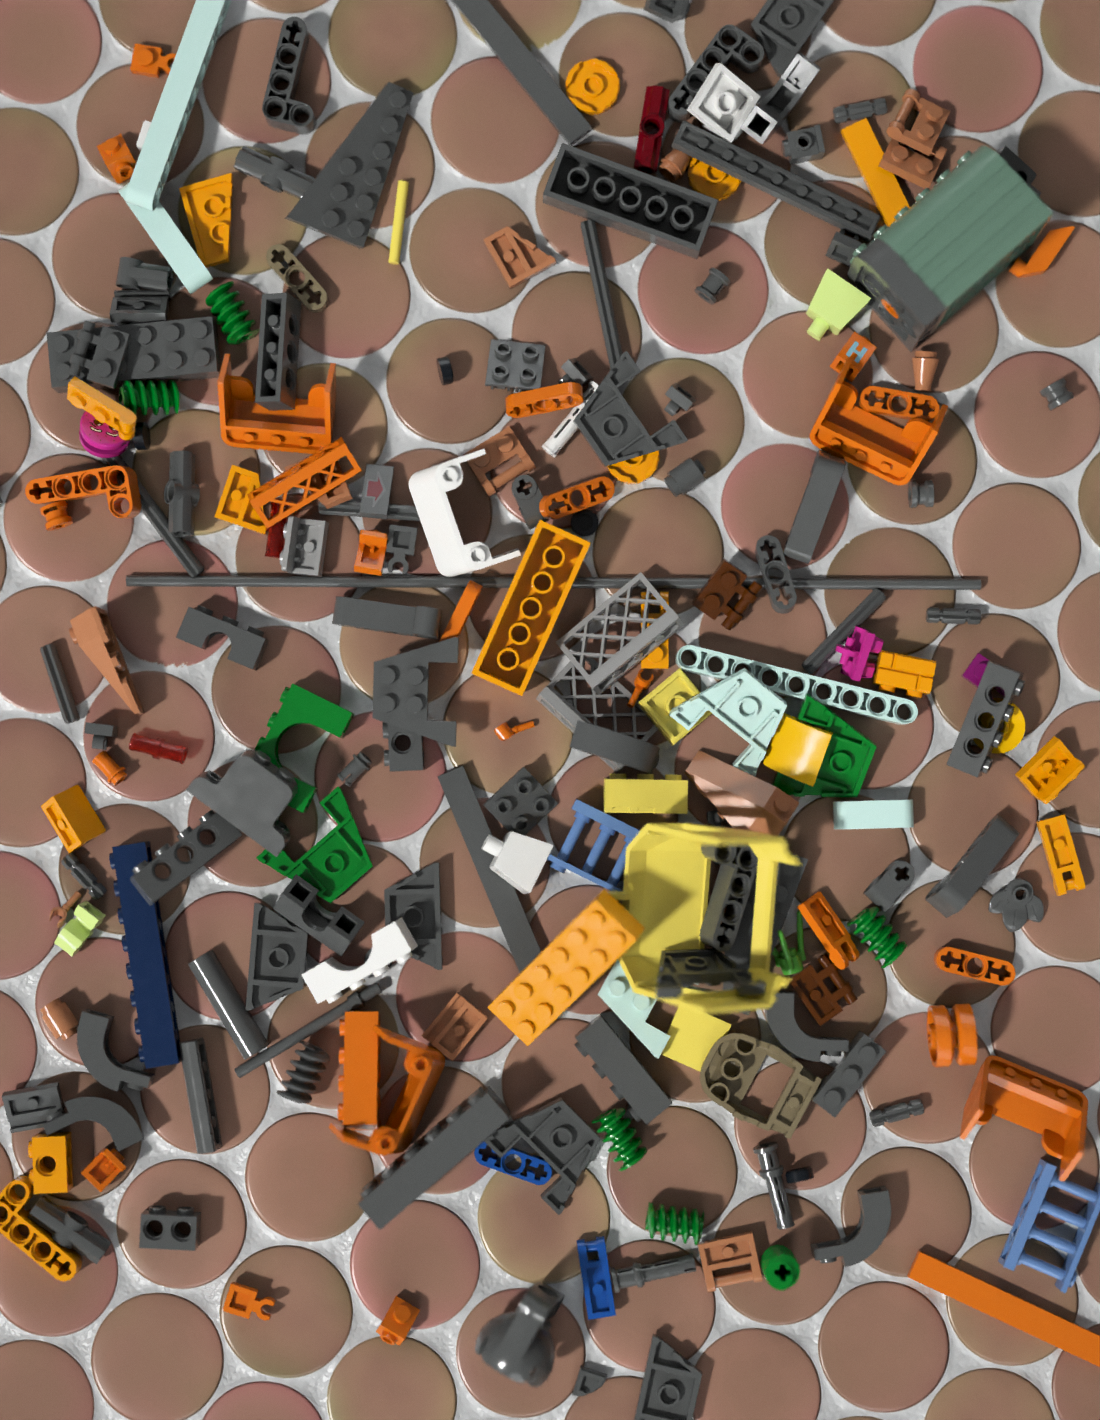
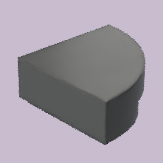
[572,1366,607,1396]

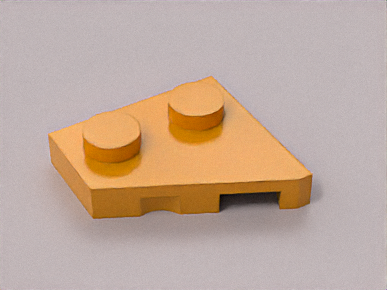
[214,465,267,535]

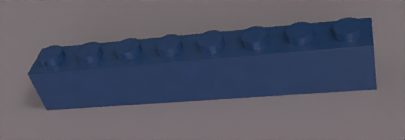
[109,841,182,1069]

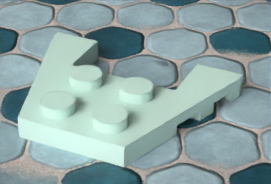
[669,668,787,777]
[597,959,698,1059]

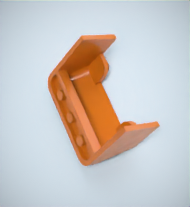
[217,354,336,454]
[810,358,948,485]
[328,1025,445,1155]
[960,1055,1088,1182]

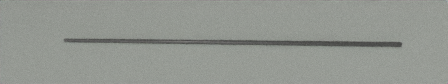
[126,575,981,590]

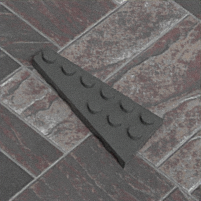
[285,82,414,249]

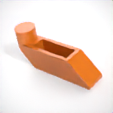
[1009,226,1075,278]

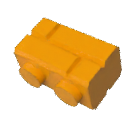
[872,650,936,699]

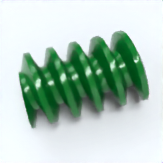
[205,281,260,345]
[119,380,179,415]
[846,906,907,968]
[592,1108,647,1171]
[645,1202,704,1245]
[760,1244,800,1291]

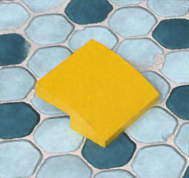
[763,713,833,786]

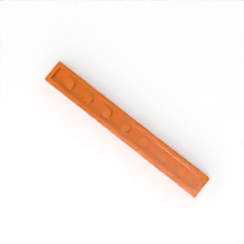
[907,1250,1100,1367]

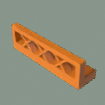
[247,437,362,528]

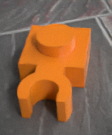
[130,43,176,78]
[222,1281,276,1321]

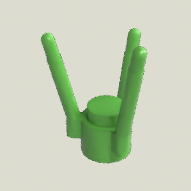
[772,910,806,975]

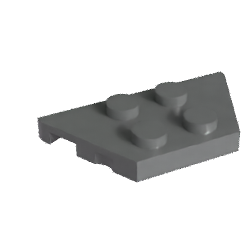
[750,0,835,78]
[384,862,443,970]
[245,903,309,1011]
[634,1334,702,1420]

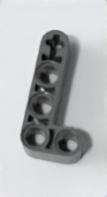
[262,17,316,135]
[667,25,764,123]
[783,450,846,564]
[332,596,442,639]
[925,814,1019,918]
[700,844,758,952]

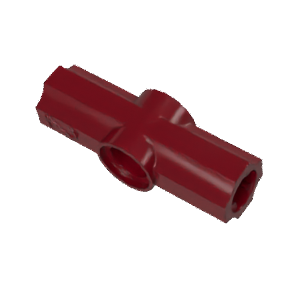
[633,85,670,174]

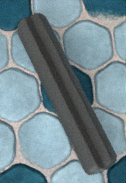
[40,644,80,724]

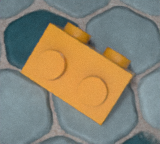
[1015,736,1085,804]

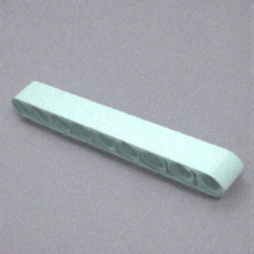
[126,0,231,211]
[675,645,918,725]

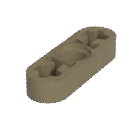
[266,244,328,313]

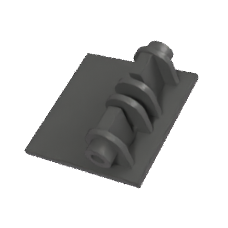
[485,339,545,392]
[483,766,558,835]

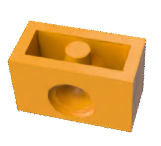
[28,1132,73,1194]

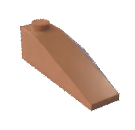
[69,606,145,715]
[684,750,799,845]

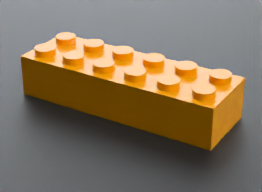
[471,520,591,696]
[487,889,645,1046]

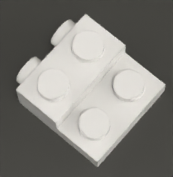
[687,63,761,143]

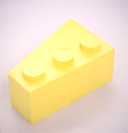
[603,774,688,814]

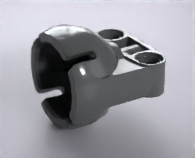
[475,1281,565,1387]

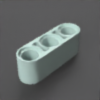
[833,800,914,829]

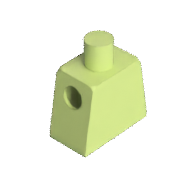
[806,269,871,341]

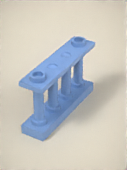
[547,799,640,892]
[998,1158,1100,1293]

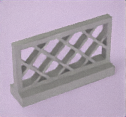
[556,572,684,695]
[536,650,658,773]

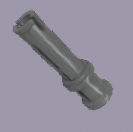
[753,1142,795,1230]
[610,1253,696,1293]

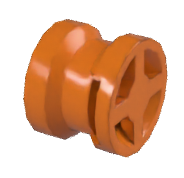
[40,501,73,531]

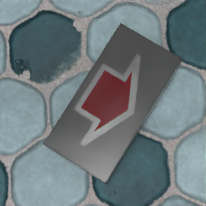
[359,464,394,519]

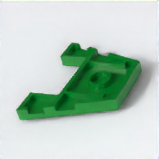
[772,693,877,797]
[256,786,373,903]

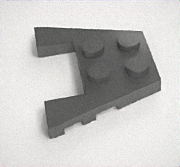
[573,351,688,467]
[372,637,459,747]
[656,948,766,999]
[484,1097,601,1215]

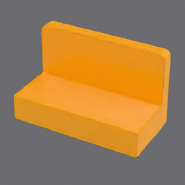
[41,785,106,853]

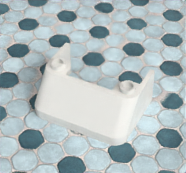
[409,449,521,577]

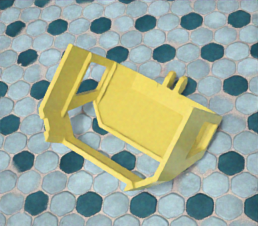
[607,823,802,1014]

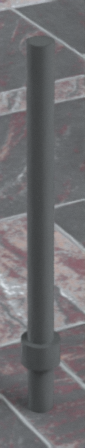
[234,982,383,1078]

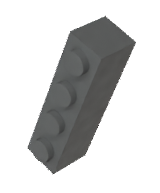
[574,1014,672,1125]

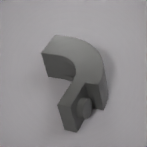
[740,52,822,144]
[570,720,660,774]
[764,991,849,1062]
[77,1009,155,1091]
[43,1097,144,1151]
[810,1186,891,1267]

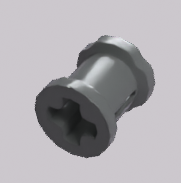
[694,267,730,305]

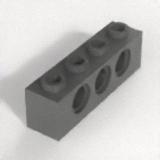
[255,293,302,411]
[946,661,1025,778]
[383,722,425,772]
[130,810,242,906]

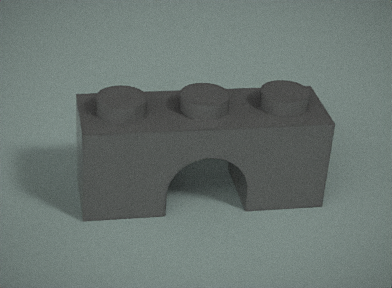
[176,605,269,671]
[273,875,365,956]
[812,1031,887,1118]

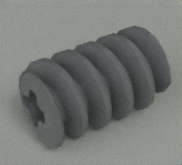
[277,1041,330,1104]

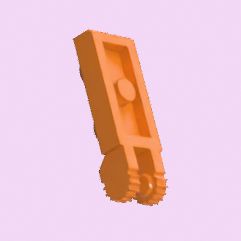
[797,891,860,970]

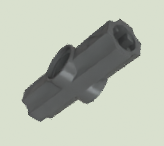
[234,146,315,199]
[164,450,200,537]
[27,1196,112,1264]

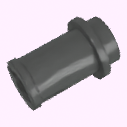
[337,751,372,787]

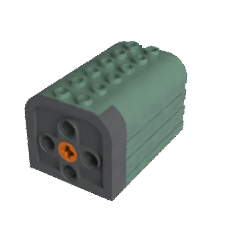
[847,145,1054,352]

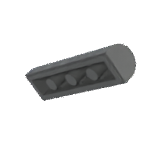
[188,949,269,1060]
[179,1038,222,1154]

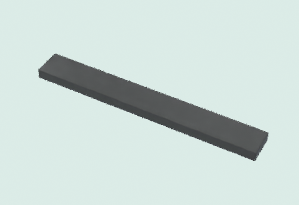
[451,0,591,146]
[671,120,881,242]
[437,766,541,972]

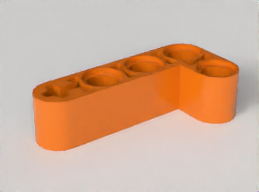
[25,466,142,518]

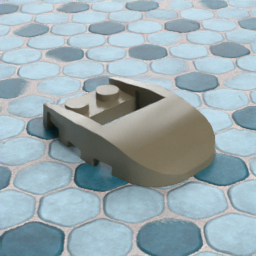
[700,1033,822,1139]

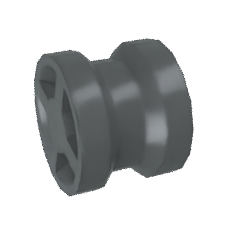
[1040,378,1075,411]
[908,480,934,508]

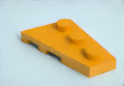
[179,173,233,268]

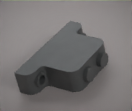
[186,750,298,857]

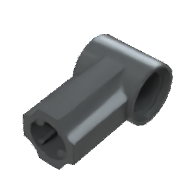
[116,257,174,292]

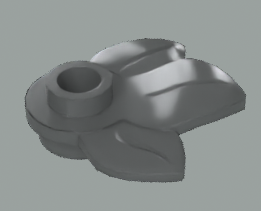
[988,878,1044,932]

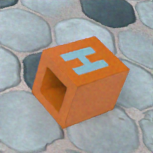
[830,331,877,382]

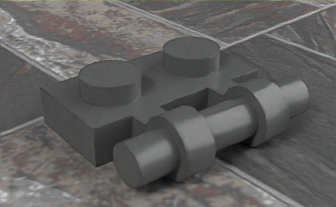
[68,321,132,389]

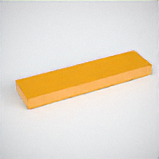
[840,118,910,227]

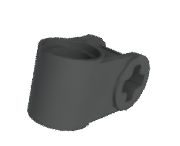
[511,475,551,530]
[863,860,915,912]

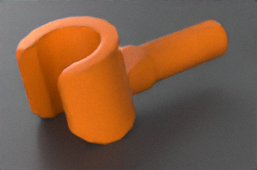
[627,669,654,708]
[494,721,535,741]

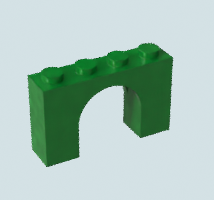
[255,683,354,813]

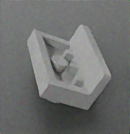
[280,516,329,577]

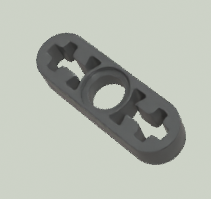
[755,535,797,614]

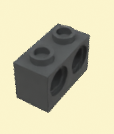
[139,1205,201,1251]

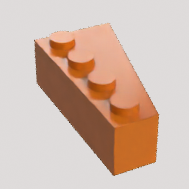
[338,1011,381,1131]

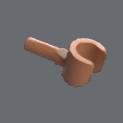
[49,891,82,928]

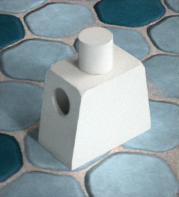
[481,831,553,894]

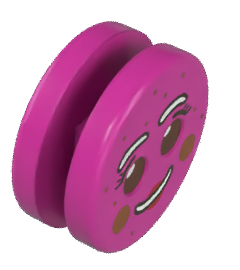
[79,411,131,458]

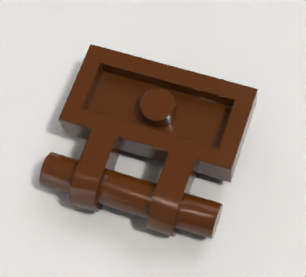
[692,558,763,631]
[790,953,858,1026]

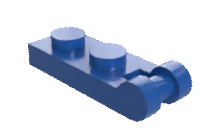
[577,1236,616,1320]

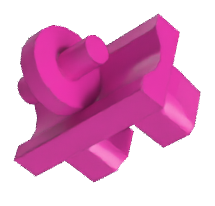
[835,626,884,682]

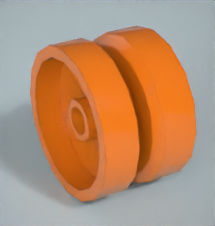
[927,1003,977,1068]

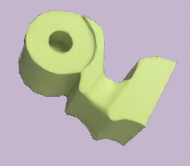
[54,900,106,957]

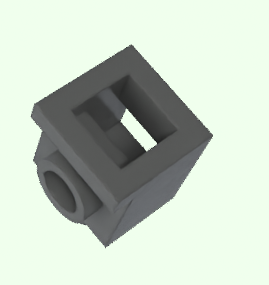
[781,125,825,165]

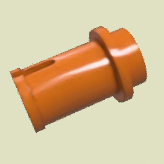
[92,750,127,786]

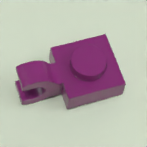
[961,653,1005,696]

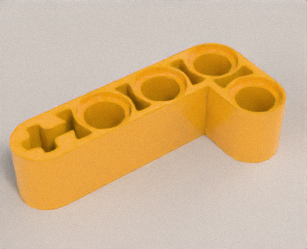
[0,1176,82,1281]

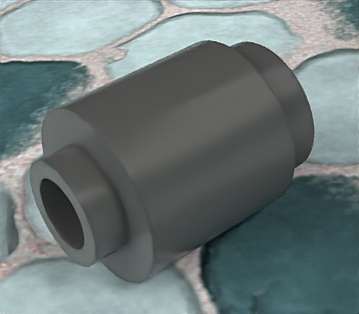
[664,458,706,497]

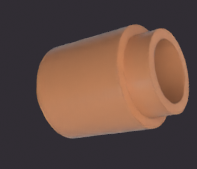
[40,998,79,1041]

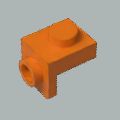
[97,134,136,184]
[354,530,388,576]
[80,1148,127,1192]
[376,1296,420,1345]

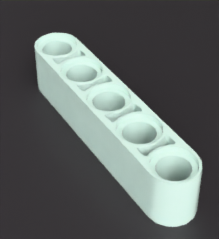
[118,183,213,294]

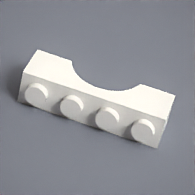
[302,917,418,1004]

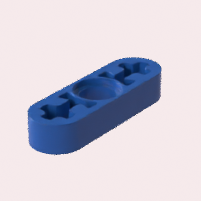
[474,1141,552,1185]

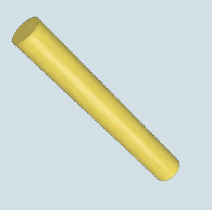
[388,181,409,264]

